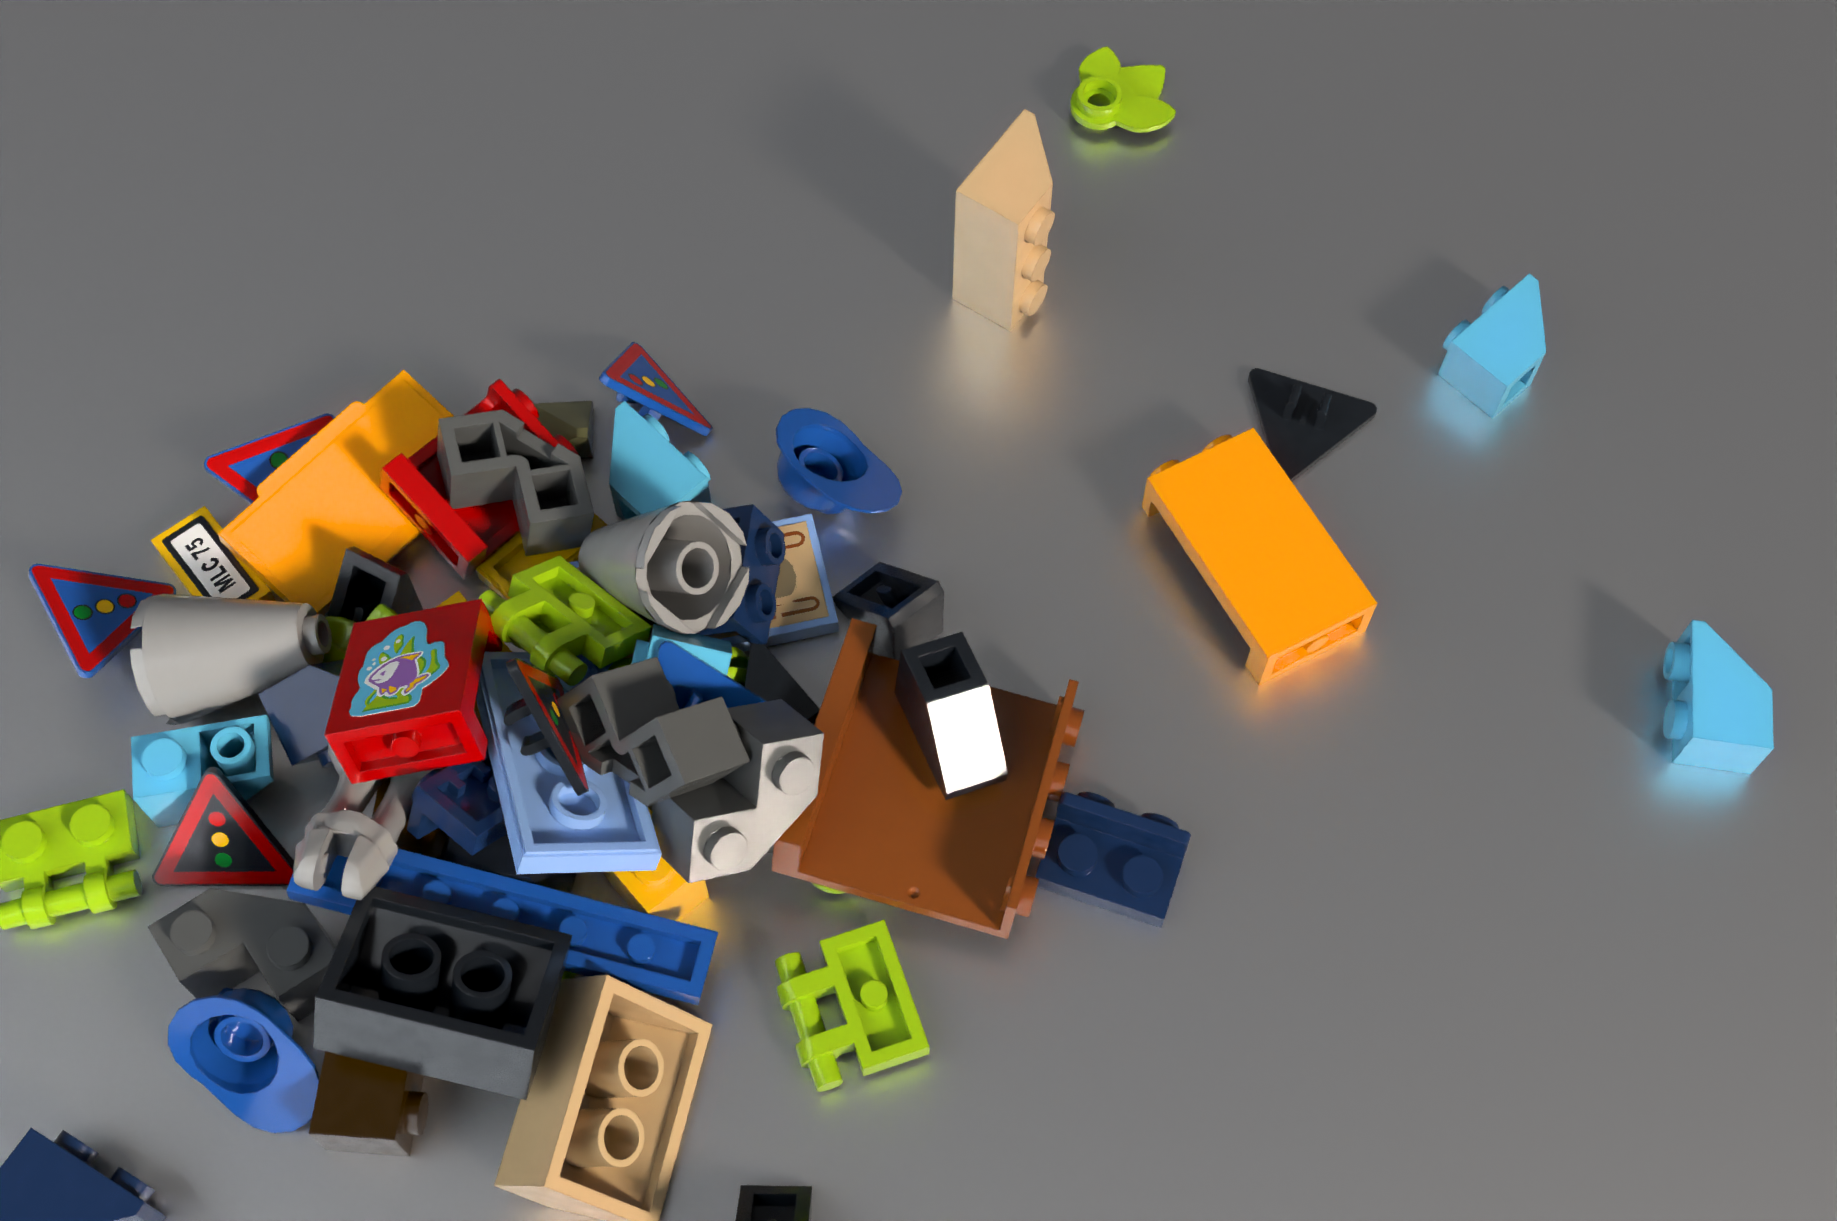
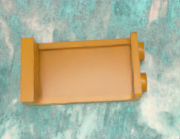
[1142,427,1377,685]

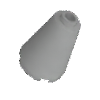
[578,501,749,634]
[130,594,332,725]

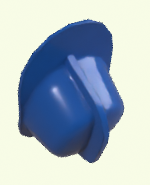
[775,408,902,515]
[168,987,320,1133]

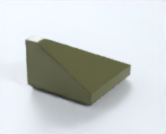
[533,401,593,458]

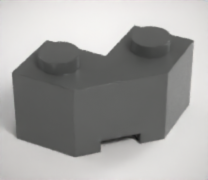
[437,410,594,556]
[557,657,750,806]
[651,699,824,883]
[148,888,336,1022]

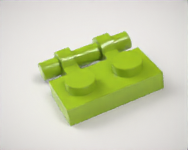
[478,555,652,686]
[0,789,142,930]
[775,919,930,1092]

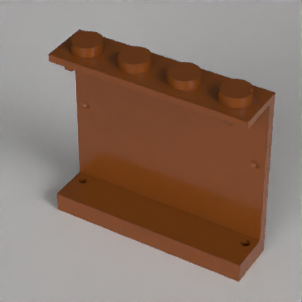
[771,618,1085,939]

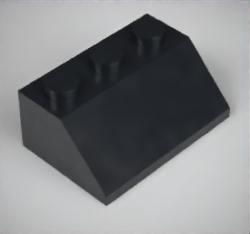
[313,886,572,1100]

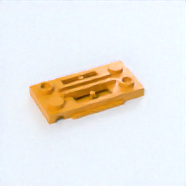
[218,369,454,615]

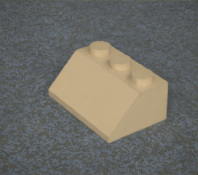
[952,109,1055,332]
[494,975,713,1221]

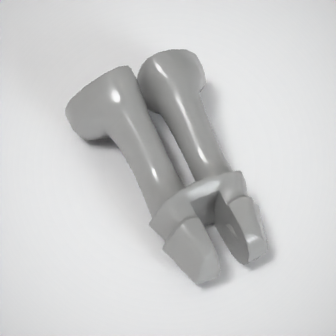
[293,744,447,900]

